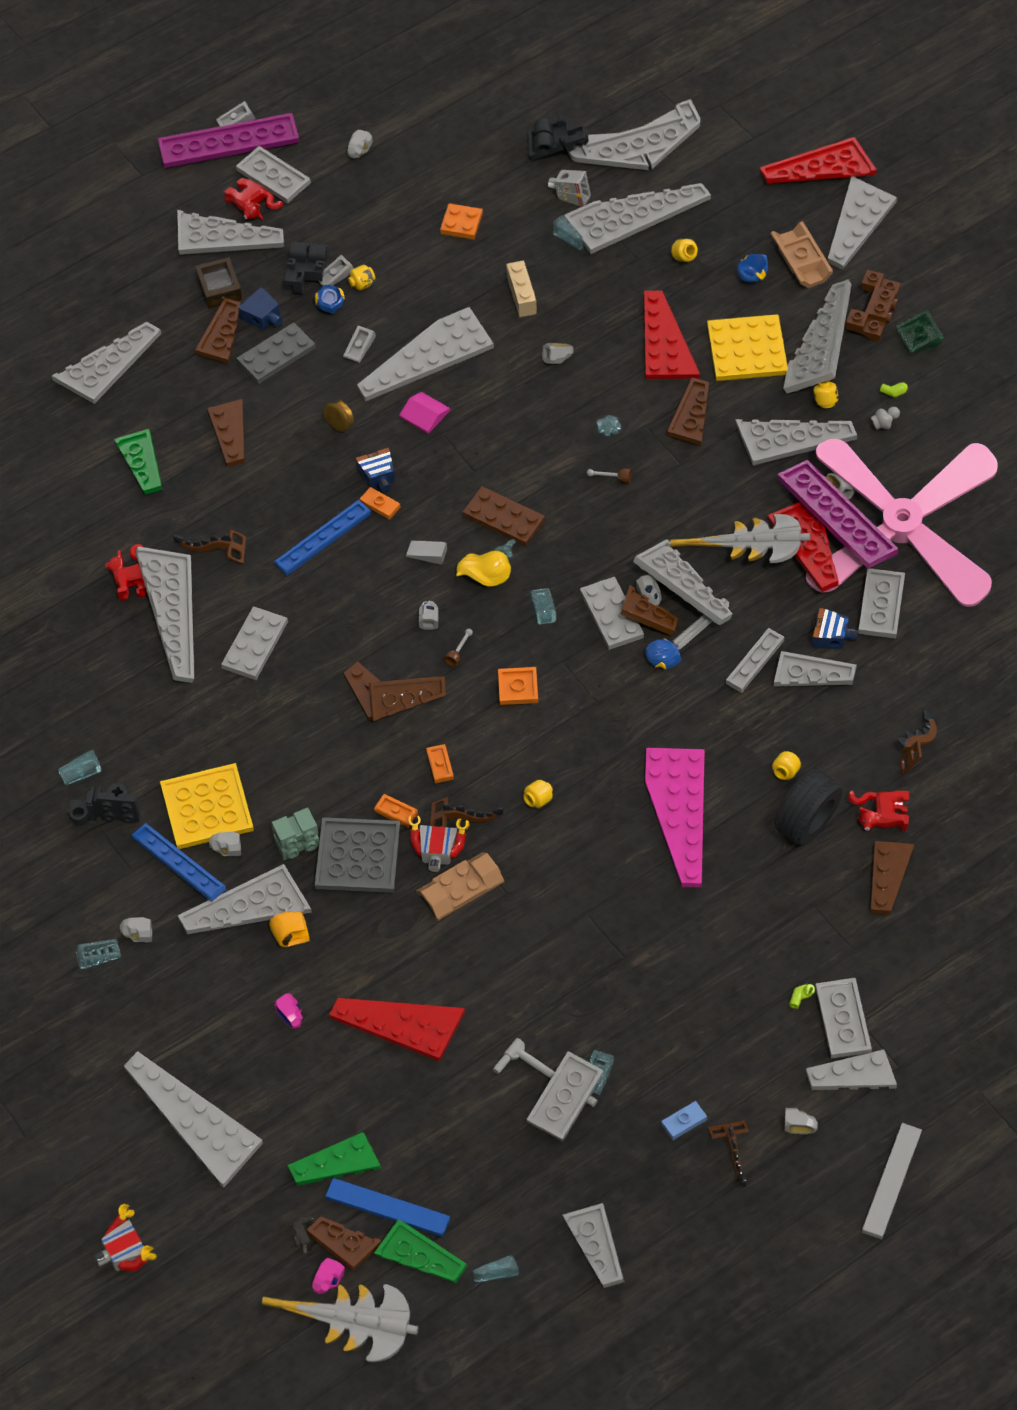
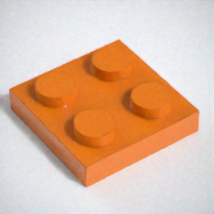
[440,204,483,240]
[498,667,538,705]

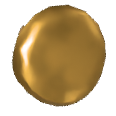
[324,400,354,432]

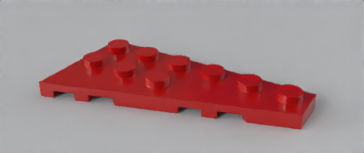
[760,137,876,183]
[644,291,700,379]
[768,502,838,592]
[329,998,465,1062]

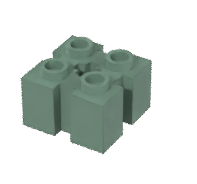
[272,808,319,860]

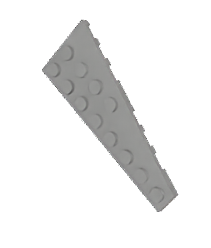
[136,546,194,683]
[124,1051,263,1188]

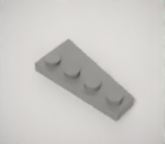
[774,651,856,686]
[806,1050,897,1090]
[563,1203,624,1288]

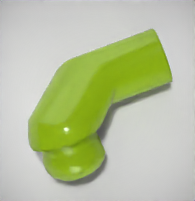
[880,382,908,398]
[789,984,815,1009]

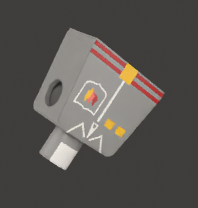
[548,170,591,207]

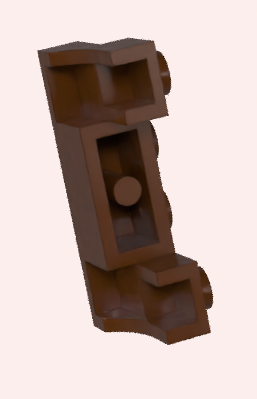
[846,270,901,342]

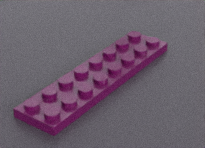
[158,113,299,168]
[777,460,898,569]

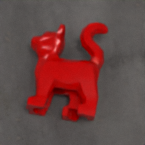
[224,178,283,220]
[105,544,147,601]
[848,791,909,831]

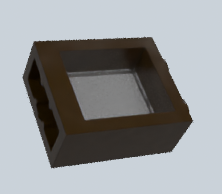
[195,257,242,309]

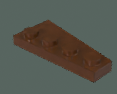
[195,298,241,364]
[667,377,709,446]
[208,399,245,467]
[369,676,446,721]
[871,841,914,915]

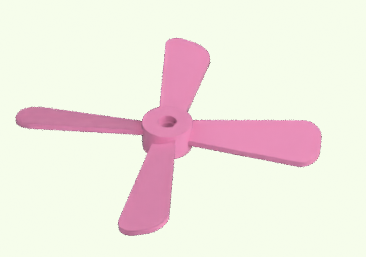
[806,439,997,607]

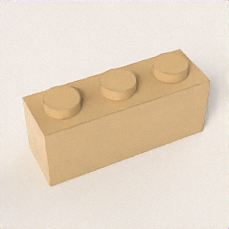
[507,260,537,317]

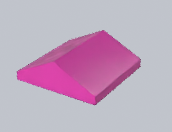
[399,392,450,434]

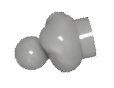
[871,407,900,430]

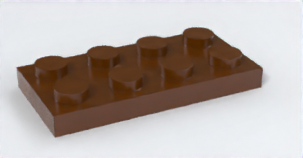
[463,486,545,546]

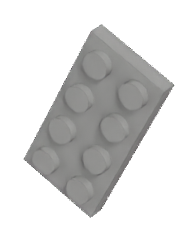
[236,146,311,204]
[858,568,905,639]
[580,577,644,650]
[221,606,288,680]
[815,978,872,1058]
[527,1051,604,1142]

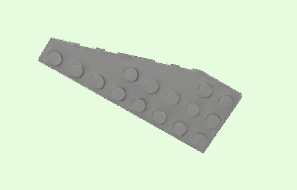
[564,183,711,254]
[784,280,852,393]
[357,307,494,402]

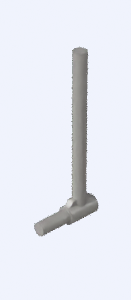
[493,1038,598,1107]

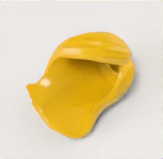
[456,551,511,587]

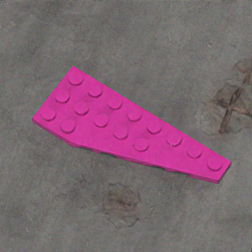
[645,748,705,887]

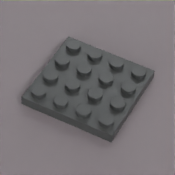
[315,817,401,893]

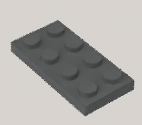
[237,323,316,384]

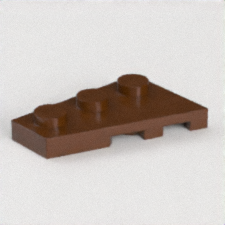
[344,661,380,722]
[306,1217,382,1271]

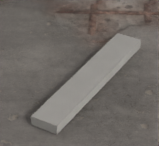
[862,1123,922,1239]

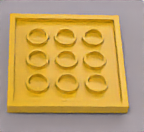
[707,315,788,381]
[160,763,254,849]

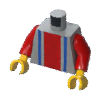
[409,816,470,872]
[94,1204,156,1271]

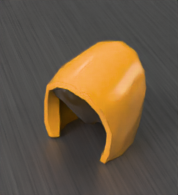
[269,911,310,947]

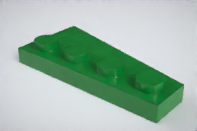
[114,429,163,495]
[288,1132,381,1186]
[374,1219,467,1283]

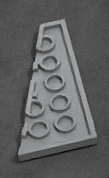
[828,177,897,270]
[177,210,284,254]
[52,322,161,404]
[735,419,857,465]
[633,539,733,625]
[178,864,312,934]

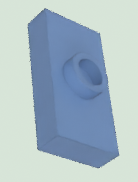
[661,1101,707,1140]

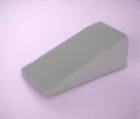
[216,101,255,126]
[318,255,354,286]
[343,326,376,363]
[406,541,447,565]

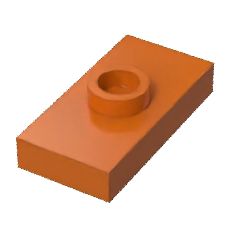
[360,487,400,520]
[426,744,454,783]
[374,794,418,828]

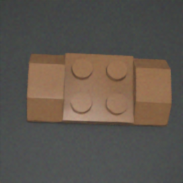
[771,221,833,288]
[416,852,504,921]

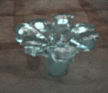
[598,415,621,436]
[494,539,515,558]

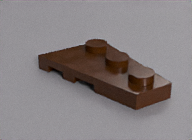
[620,585,678,636]

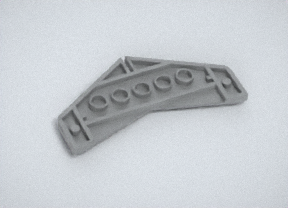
[566,100,700,170]

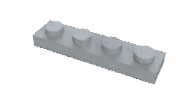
[726,628,784,693]

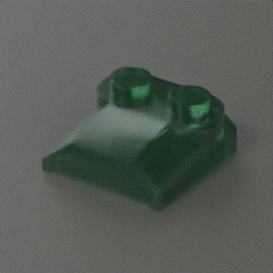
[895,309,944,354]

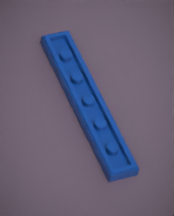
[274,500,371,576]
[132,823,226,902]
[326,1178,450,1237]

